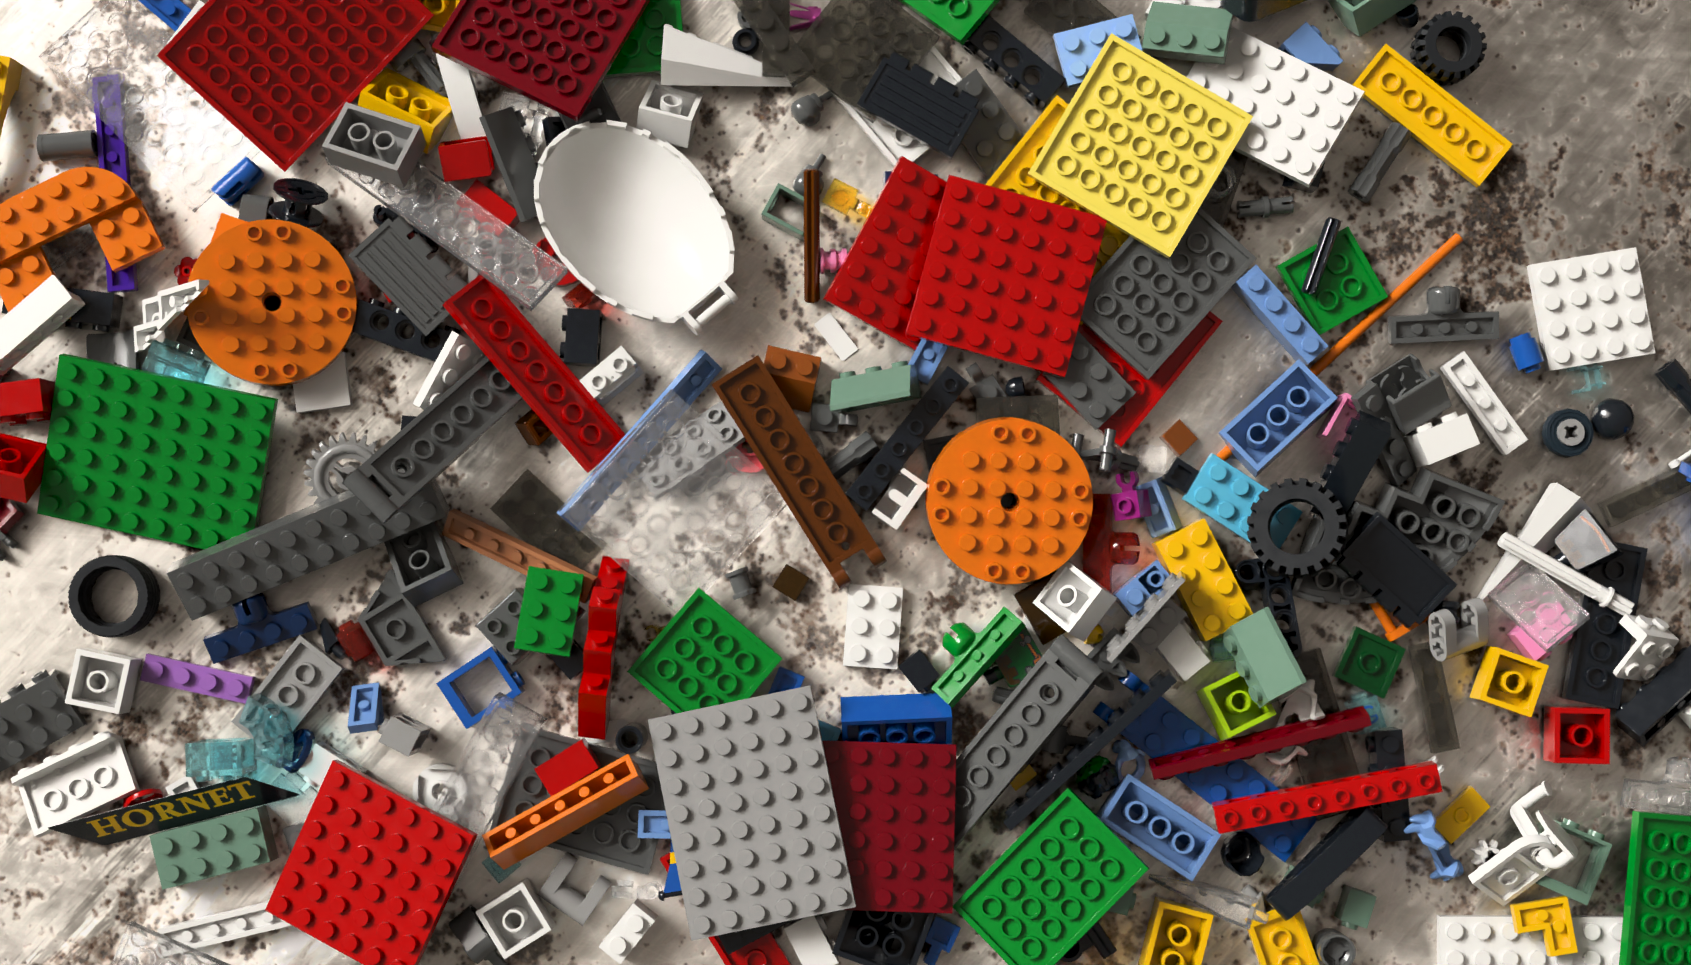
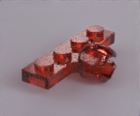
[1083,494,1140,593]

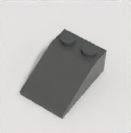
[384,520,464,607]

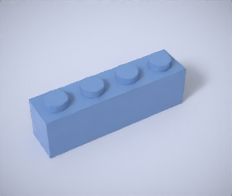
[1231,265,1328,365]

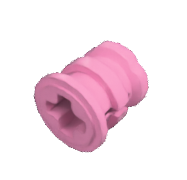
[820,247,847,274]

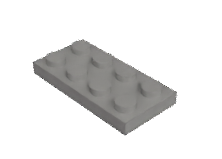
[231,635,345,755]

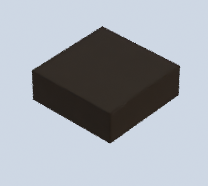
[772,564,809,601]

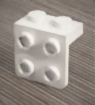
[1613,614,1679,681]

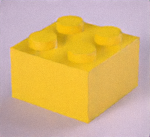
[1469,646,1549,718]

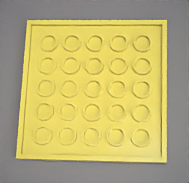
[1027,33,1253,259]

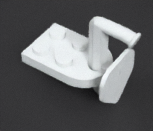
[1468,781,1579,906]

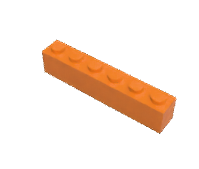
[482,754,649,870]

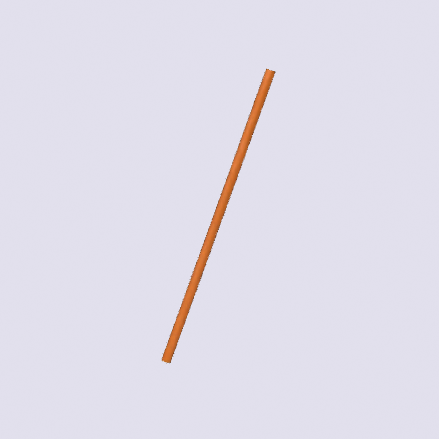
[1216,233,1463,461]

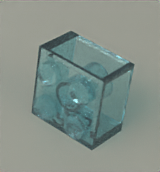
[185,737,257,782]

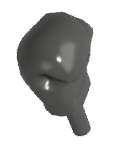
[791,90,833,126]
[793,154,826,196]

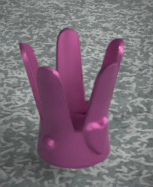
[789,2,829,30]

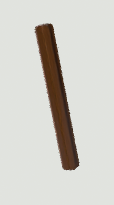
[804,169,820,303]

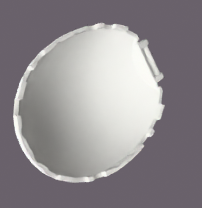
[534,120,739,335]

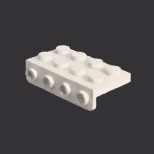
[11,731,140,838]

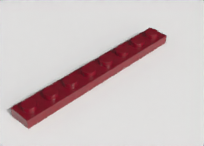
[1148,706,1372,780]

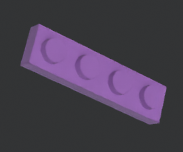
[140,653,255,704]

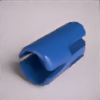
[211,156,265,207]

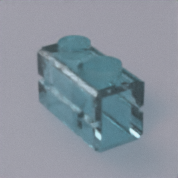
[142,338,211,383]

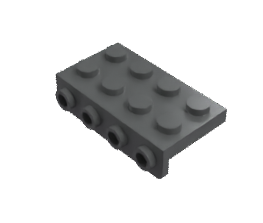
[0,669,86,772]

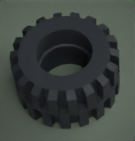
[1410,11,1487,86]

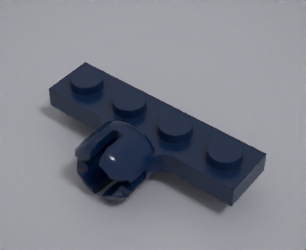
[203,592,319,664]

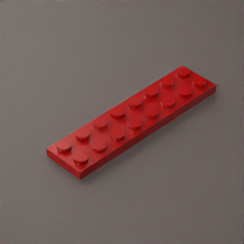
[442,271,626,473]

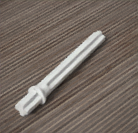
[1497,532,1635,616]

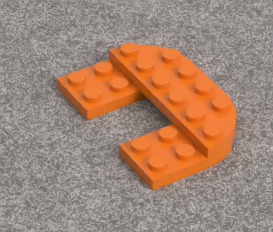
[0,167,166,313]

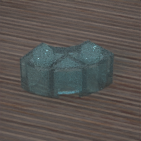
[238,693,294,769]

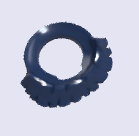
[281,728,315,774]

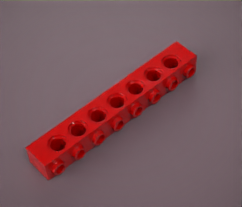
[1211,761,1443,834]

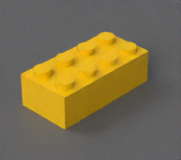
[1151,518,1253,641]
[1138,896,1214,965]

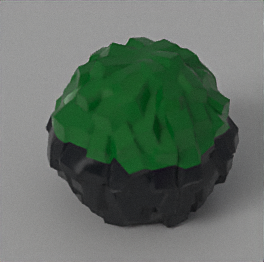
[1076,755,1119,800]

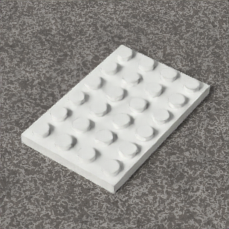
[1187,27,1365,188]

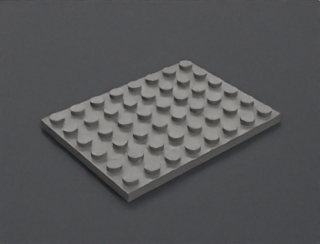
[648,685,857,941]

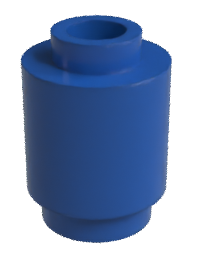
[1509,332,1544,374]

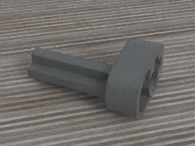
[389,38,445,93]

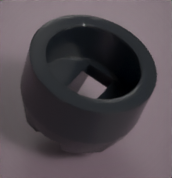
[1396,4,1420,28]
[1005,376,1026,399]

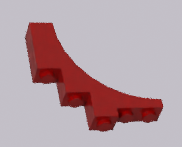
[578,556,630,740]

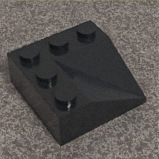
[832,910,935,965]

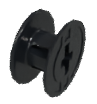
[269,178,328,228]

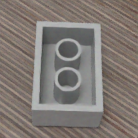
[322,102,427,188]

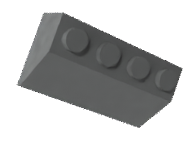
[479,106,538,222]

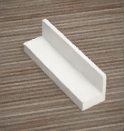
[0,275,85,376]

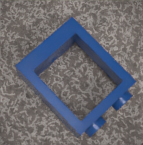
[436,646,525,729]

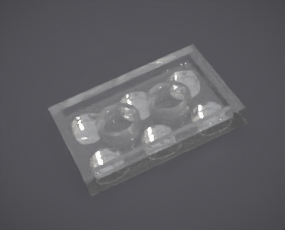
[1488,562,1590,653]

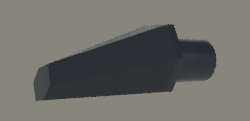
[320,618,348,660]

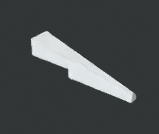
[661,24,798,87]
[133,279,210,353]
[1477,483,1593,603]

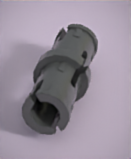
[1236,196,1294,218]

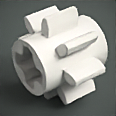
[1470,839,1502,866]

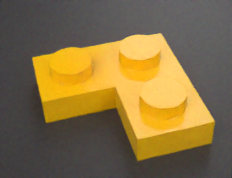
[1510,896,1578,957]

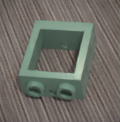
[1536,818,1613,905]

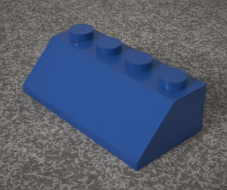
[840,693,952,744]

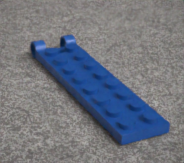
[1093,670,1318,862]

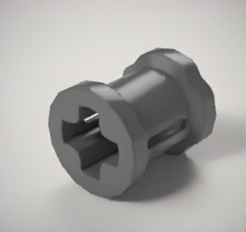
[725,566,757,600]

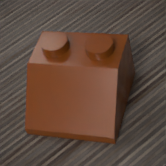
[764,345,822,413]

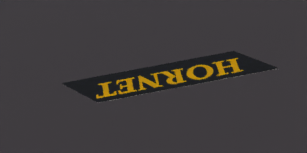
[48,776,300,845]

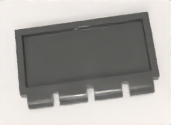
[348,215,467,337]

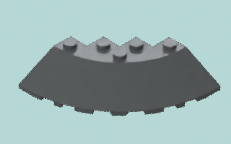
[1291,467,1506,605]

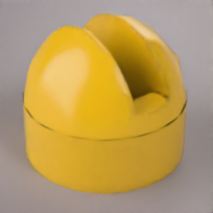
[1084,624,1104,644]

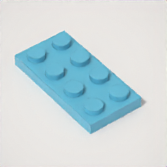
[1182,453,1303,549]

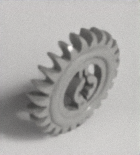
[304,432,377,504]

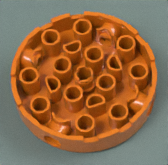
[186,219,357,386]
[925,417,1093,584]

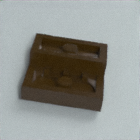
[1014,568,1067,645]

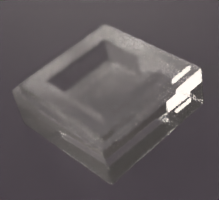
[1137,445,1167,474]

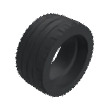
[68,555,160,638]

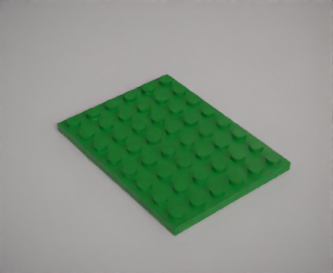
[37,354,278,549]

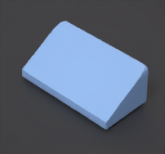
[1136,477,1182,539]

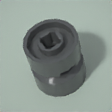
[1312,928,1356,965]

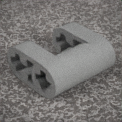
[1428,597,1489,662]
[537,852,612,926]

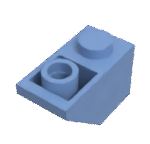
[1278,22,1343,71]
[1112,560,1169,616]

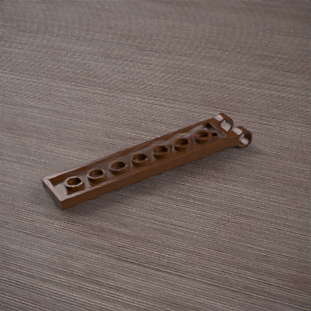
[711,355,887,590]

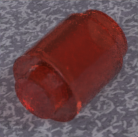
[336,620,374,662]

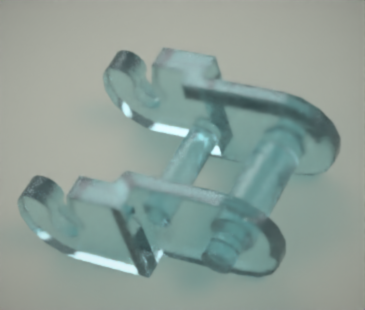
[1567,363,1606,394]

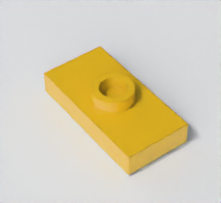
[1435,786,1490,844]

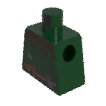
[983,627,1042,688]

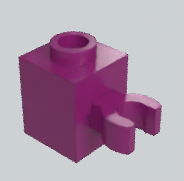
[1111,471,1152,521]

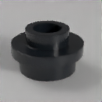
[732,28,759,56]

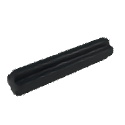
[1301,217,1341,296]

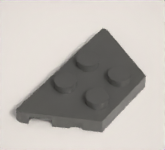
[357,569,447,666]

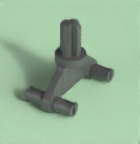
[1072,429,1140,472]

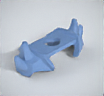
[1404,810,1464,881]

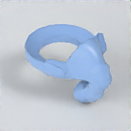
[1112,740,1145,782]

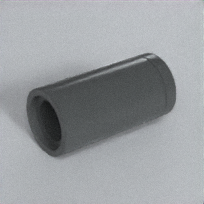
[36,130,98,162]

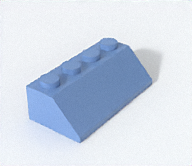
[1219,359,1338,478]
[1096,774,1221,881]

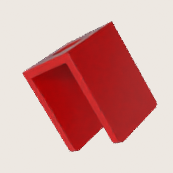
[438,136,495,182]

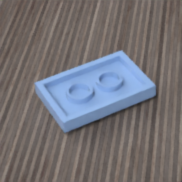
[1053,14,1142,88]

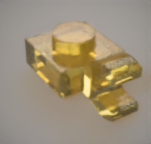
[822,178,872,218]

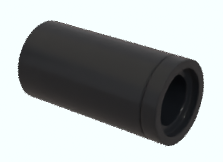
[615,722,648,754]

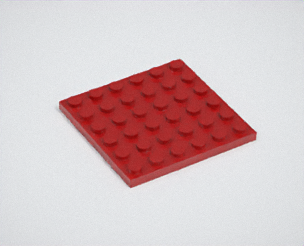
[906,175,1107,378]
[265,759,478,965]

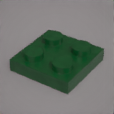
[1332,626,1406,699]

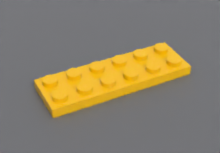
[1352,44,1513,188]

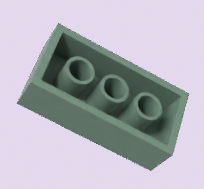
[149,805,279,890]

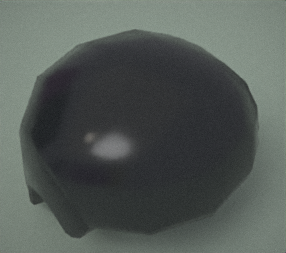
[1591,398,1635,440]
[1220,832,1265,876]

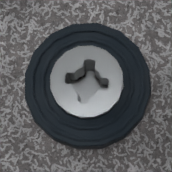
[1542,408,1594,458]

